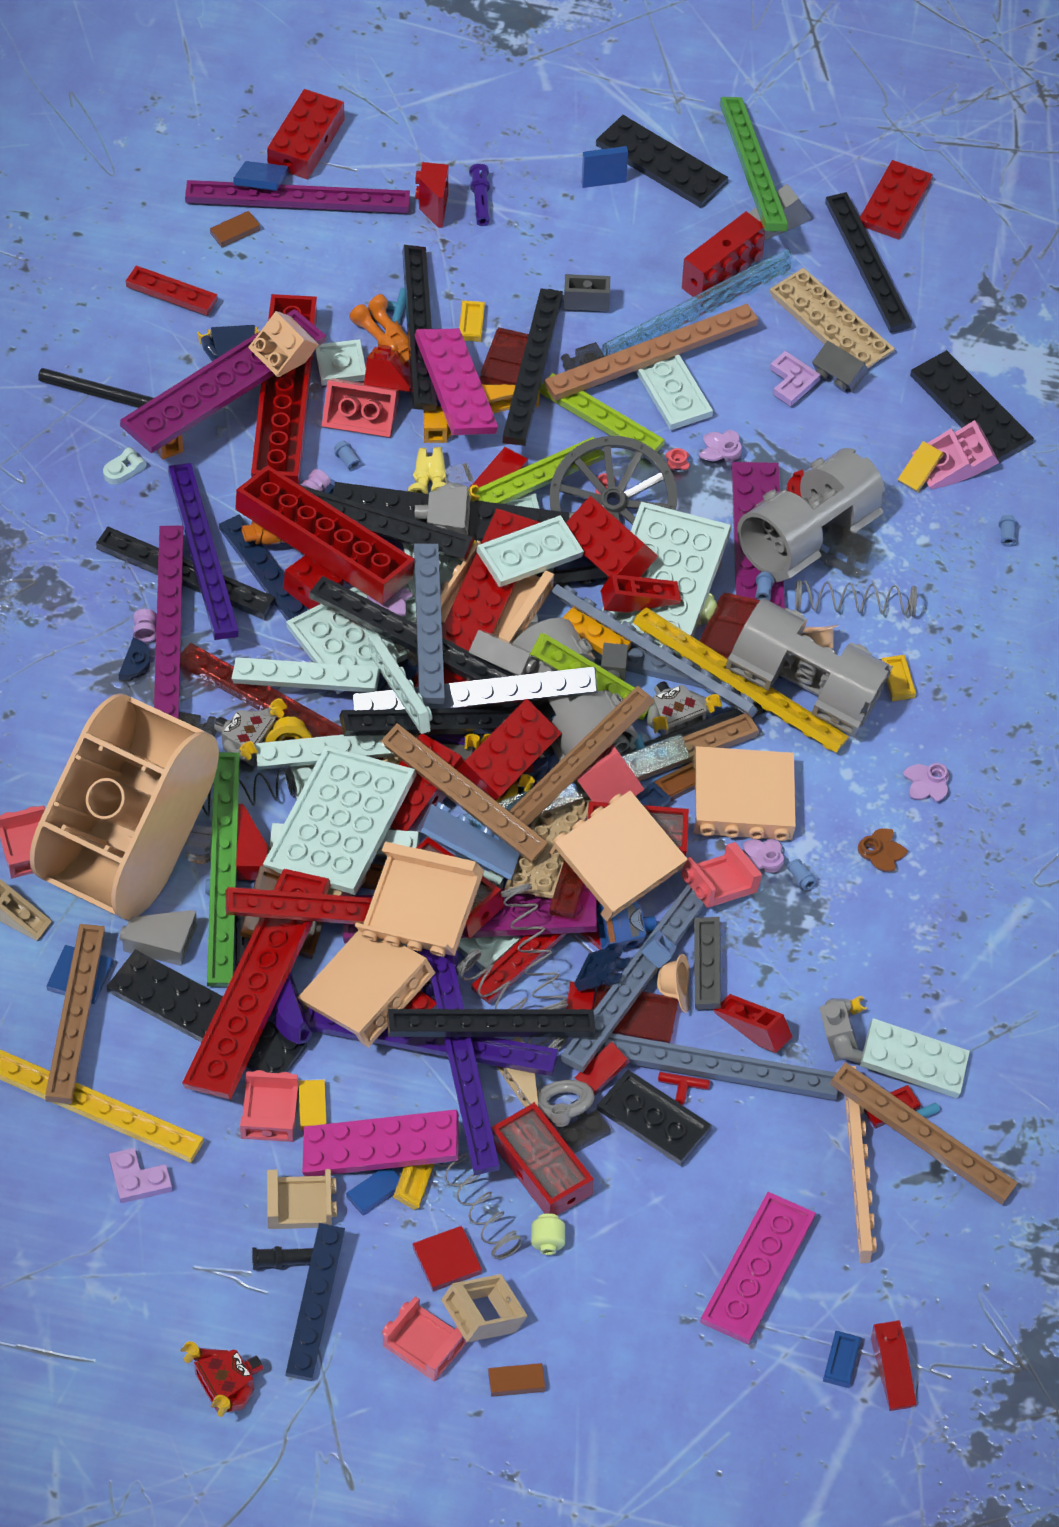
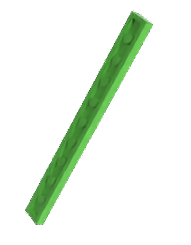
[720,97,788,232]
[207,752,240,987]

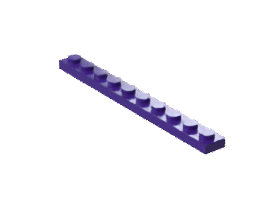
[168,463,239,640]
[425,949,500,1176]
[306,1007,559,1076]

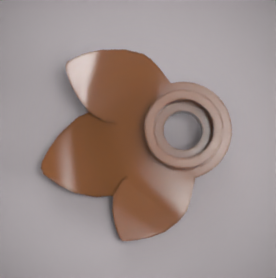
[858,828,908,872]

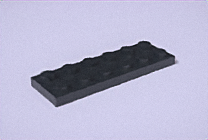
[596,115,728,208]
[910,350,1034,464]

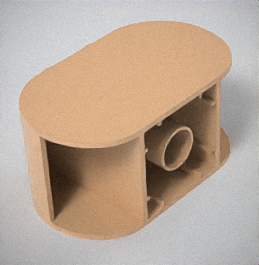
[30,694,219,920]

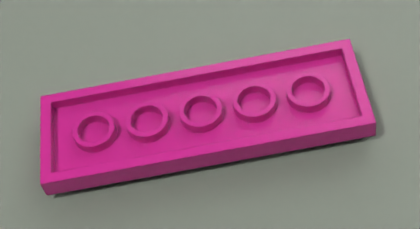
[415,328,498,435]
[302,1109,459,1176]
[700,1192,816,1345]

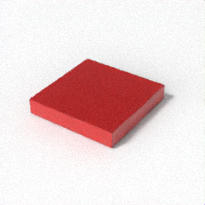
[412,1225,482,1292]

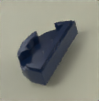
[118,637,150,680]

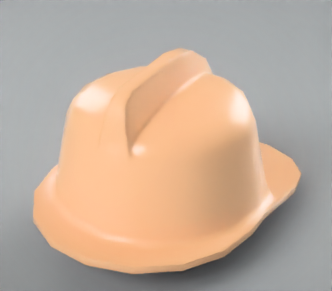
[801,625,839,649]
[657,954,690,1013]

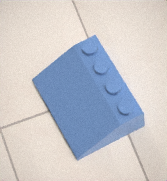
[416,802,520,880]

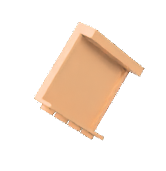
[440,540,554,643]
[693,746,796,841]
[550,791,688,921]
[355,842,484,957]
[297,930,435,1048]

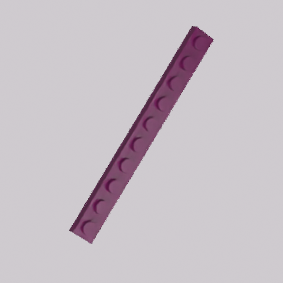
[185,180,410,213]
[154,526,184,719]

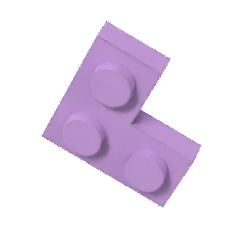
[770,351,821,406]
[109,1148,172,1203]

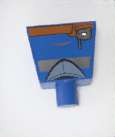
[597,902,657,950]

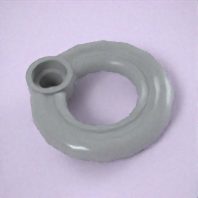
[537,1080,594,1127]

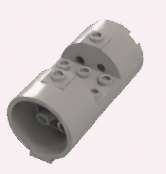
[737,448,885,582]
[726,598,893,737]
[508,618,638,761]

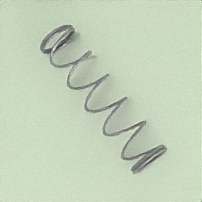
[795,580,917,616]
[500,883,569,1009]
[456,949,568,1051]
[434,1141,522,1259]

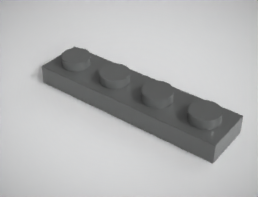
[694,917,721,1010]

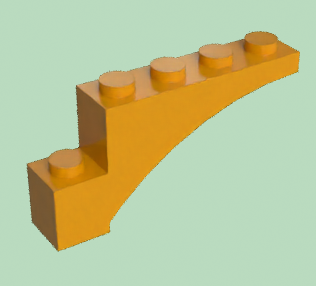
[424,384,540,443]

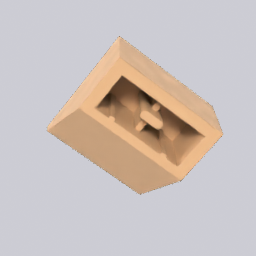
[248,311,319,377]

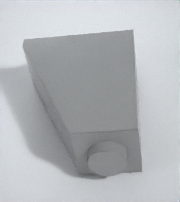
[749,184,811,240]
[469,630,536,675]
[119,910,197,966]

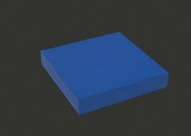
[581,146,628,188]
[233,161,288,191]
[46,945,113,1004]

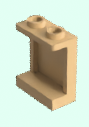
[267,1169,337,1229]

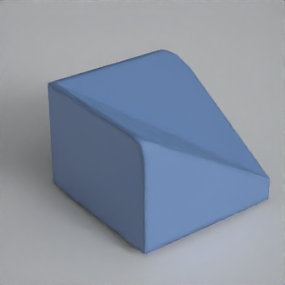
[641,930,677,968]

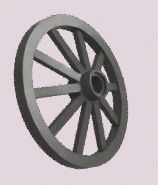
[550,436,677,525]

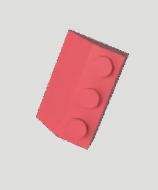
[322,378,400,437]

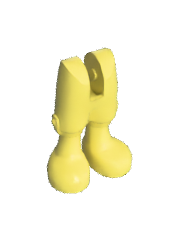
[407,447,448,494]

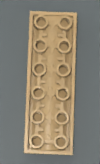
[769,268,895,368]
[504,796,592,899]

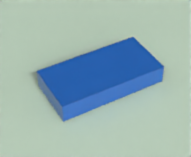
[346,1168,400,1216]
[823,1330,862,1388]

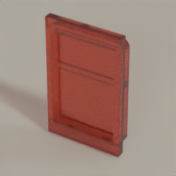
[479,327,529,385]
[700,592,760,659]
[593,984,678,1043]

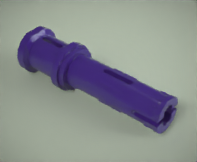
[469,164,490,226]

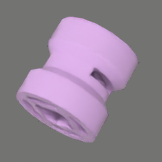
[301,469,331,491]
[133,609,157,643]

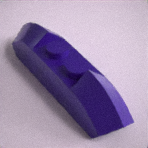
[273,971,312,1044]

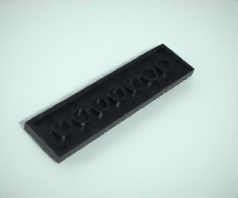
[106,950,307,1073]

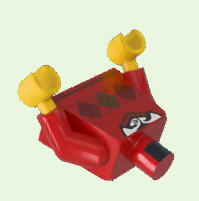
[180,1341,263,1417]

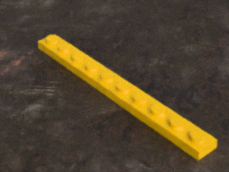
[633,607,849,753]
[0,1050,204,1163]

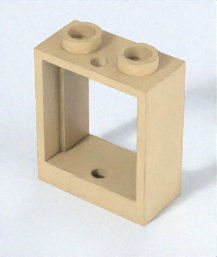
[441,1274,527,1343]

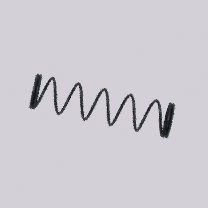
[202,766,297,816]

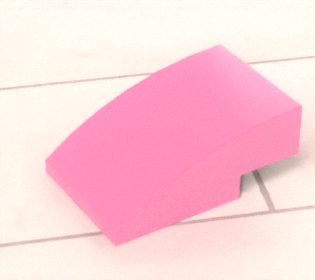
[912,420,999,489]

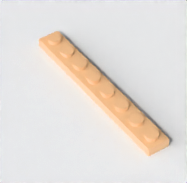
[845,1066,877,1263]

